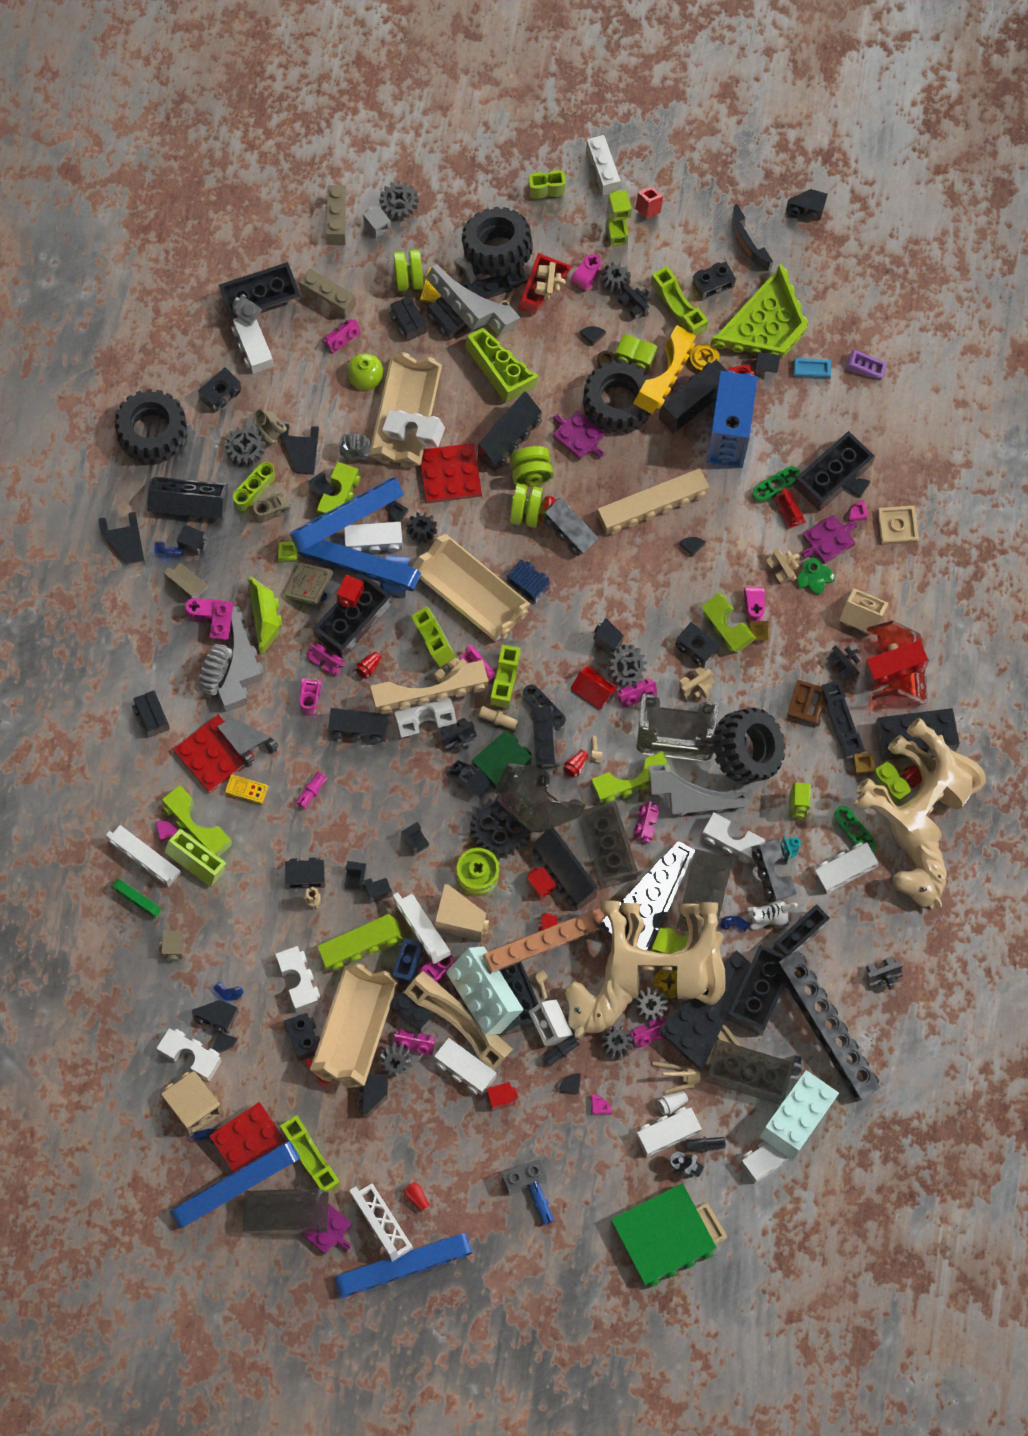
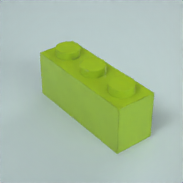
[165,829,226,887]

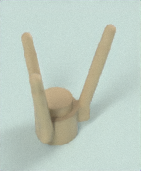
[652,1062,700,1094]

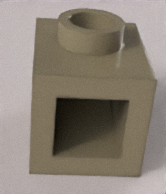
[158,931,184,962]

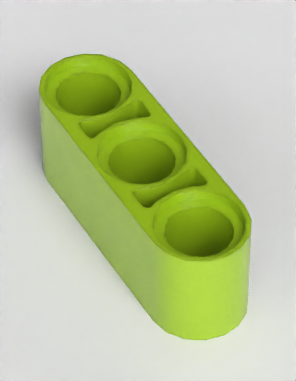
[233,462,275,511]

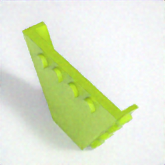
[710,262,808,359]

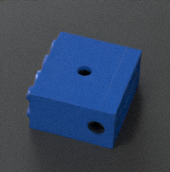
[706,370,758,468]

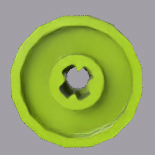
[393,249,423,292]
[509,446,554,487]
[510,483,543,528]
[456,848,499,896]

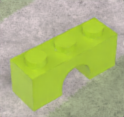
[317,461,361,517]
[701,593,757,653]
[411,606,457,667]
[490,645,521,709]

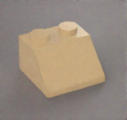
[839,588,889,635]

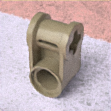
[253,409,287,444]
[253,491,290,523]

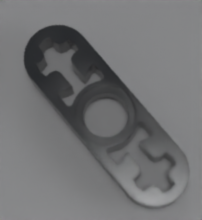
[523,685,566,731]

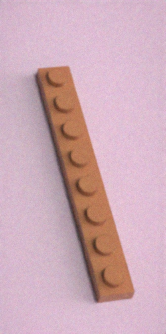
[482,900,619,974]

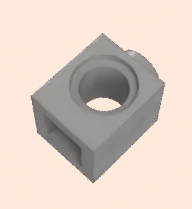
[363,205,391,238]

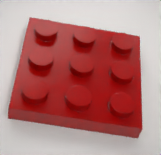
[421,443,482,504]
[173,714,255,794]
[209,1101,286,1173]

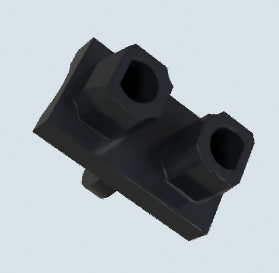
[618,284,650,319]
[826,645,861,680]
[440,718,477,751]
[866,956,903,990]
[669,1152,704,1178]

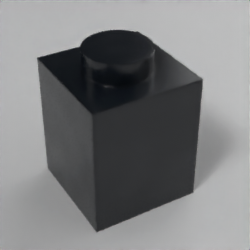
[177,524,208,556]

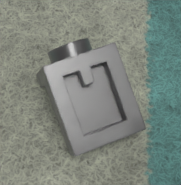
[454,257,482,284]
[232,294,262,326]

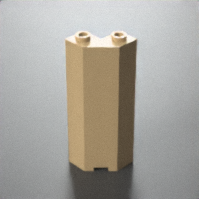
[369,352,442,468]
[412,534,530,641]
[310,963,398,1088]

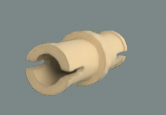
[478,706,518,731]
[305,887,321,910]

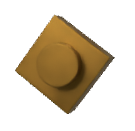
[750,621,770,641]
[853,753,875,775]

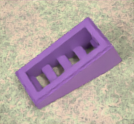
[845,349,887,380]

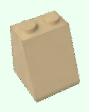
[435,884,489,942]
[161,1071,223,1136]

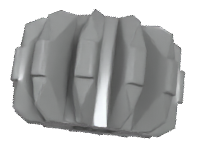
[635,987,668,1020]

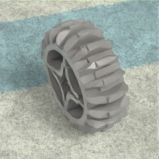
[198,644,233,696]

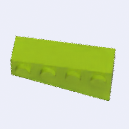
[465,328,539,403]
[318,914,405,971]

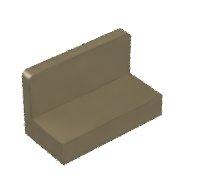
[164,563,208,600]

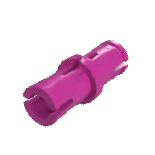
[295,771,328,809]

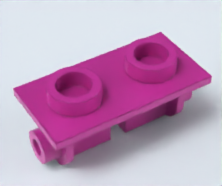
[323,319,361,354]
[210,600,234,641]
[306,642,346,675]
[459,645,497,681]
[617,678,658,708]
[633,801,659,843]
[630,1017,667,1049]
[394,1029,435,1055]

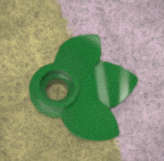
[797,558,835,595]

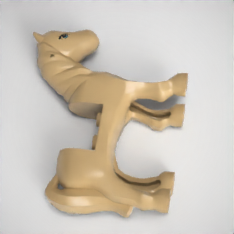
[853,718,986,909]
[565,901,725,1039]

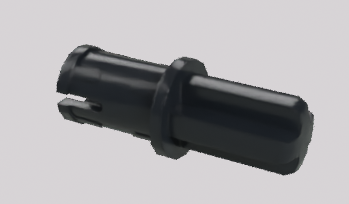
[542,1035,580,1067]
[685,1136,726,1152]

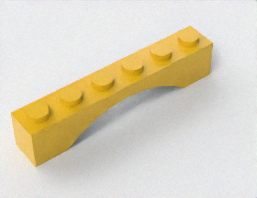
[633,325,696,414]

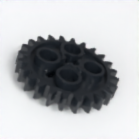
[470,797,533,858]

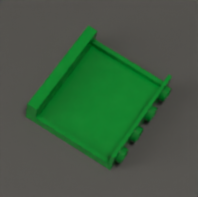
[610,1183,717,1288]

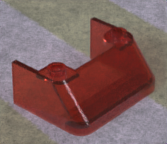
[867,620,928,707]

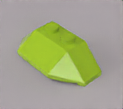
[248,577,282,654]

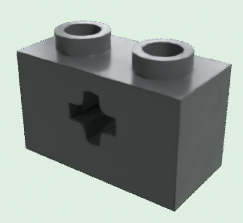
[502,1159,547,1195]

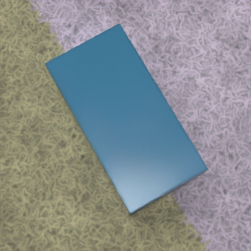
[794,358,831,379]

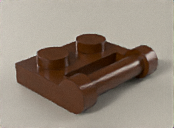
[787,680,825,726]

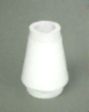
[657,1091,688,1115]

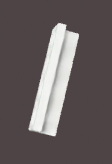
[106,825,181,888]
[393,893,451,964]
[349,1183,413,1262]

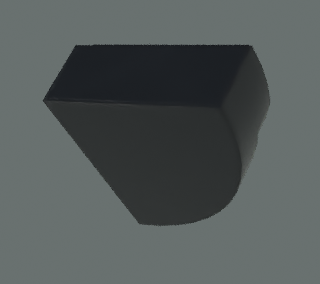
[580,326,606,345]
[846,479,871,498]
[390,501,409,522]
[679,537,706,556]
[212,1032,238,1053]
[792,1055,802,1076]
[559,1073,581,1094]

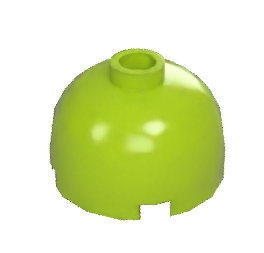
[347,353,384,391]

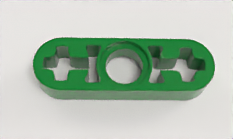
[752,466,800,503]
[833,806,876,852]
[111,878,162,919]

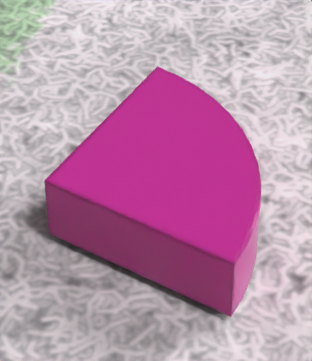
[848,500,868,522]
[156,821,178,841]
[591,1094,612,1115]

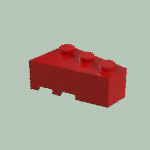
[517,253,572,315]
[865,640,929,691]

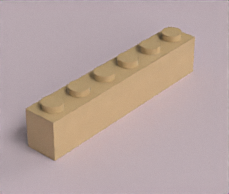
[597,468,709,535]

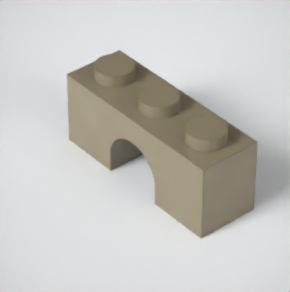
[327,185,346,245]
[299,268,356,319]

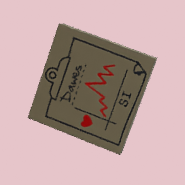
[284,563,333,605]

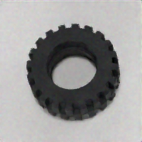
[461,207,533,277]
[583,360,651,435]
[114,389,187,464]
[712,707,786,784]

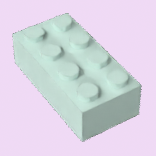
[446,946,523,1036]
[760,1070,839,1160]

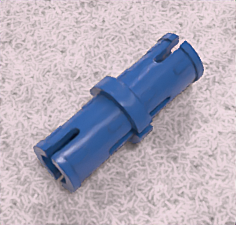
[528,1183,555,1226]

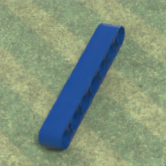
[289,477,404,551]
[297,540,421,591]
[169,1140,300,1229]
[333,1233,473,1298]

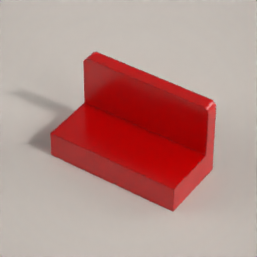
[571,666,618,710]

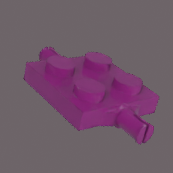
[552,411,605,460]
[801,514,857,564]
[295,1197,352,1255]

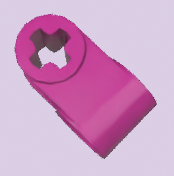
[570,254,601,291]
[744,587,765,622]
[186,598,221,622]
[300,677,322,716]
[417,954,454,983]

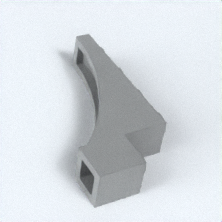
[426,264,521,336]
[218,607,264,712]
[648,764,749,815]

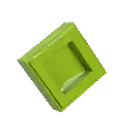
[278,542,297,562]

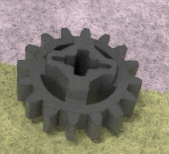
[379,181,419,220]
[225,425,266,466]
[606,644,647,686]

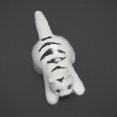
[747,900,798,931]

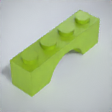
[605,190,632,247]
[650,265,708,337]
[591,752,671,805]
[162,785,232,857]
[280,1115,341,1197]

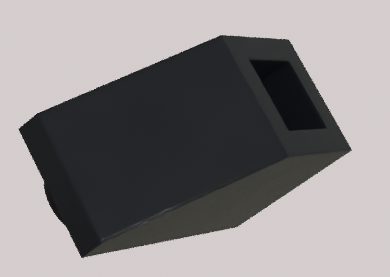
[786,189,828,220]
[593,618,624,656]
[446,760,492,797]
[192,1000,239,1033]
[359,1074,388,1118]

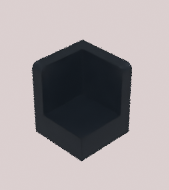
[755,352,780,377]
[308,471,335,503]
[401,822,429,856]
[344,861,367,891]
[364,878,393,904]

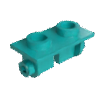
[781,835,801,864]

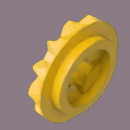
[690,344,720,370]
[653,969,677,998]

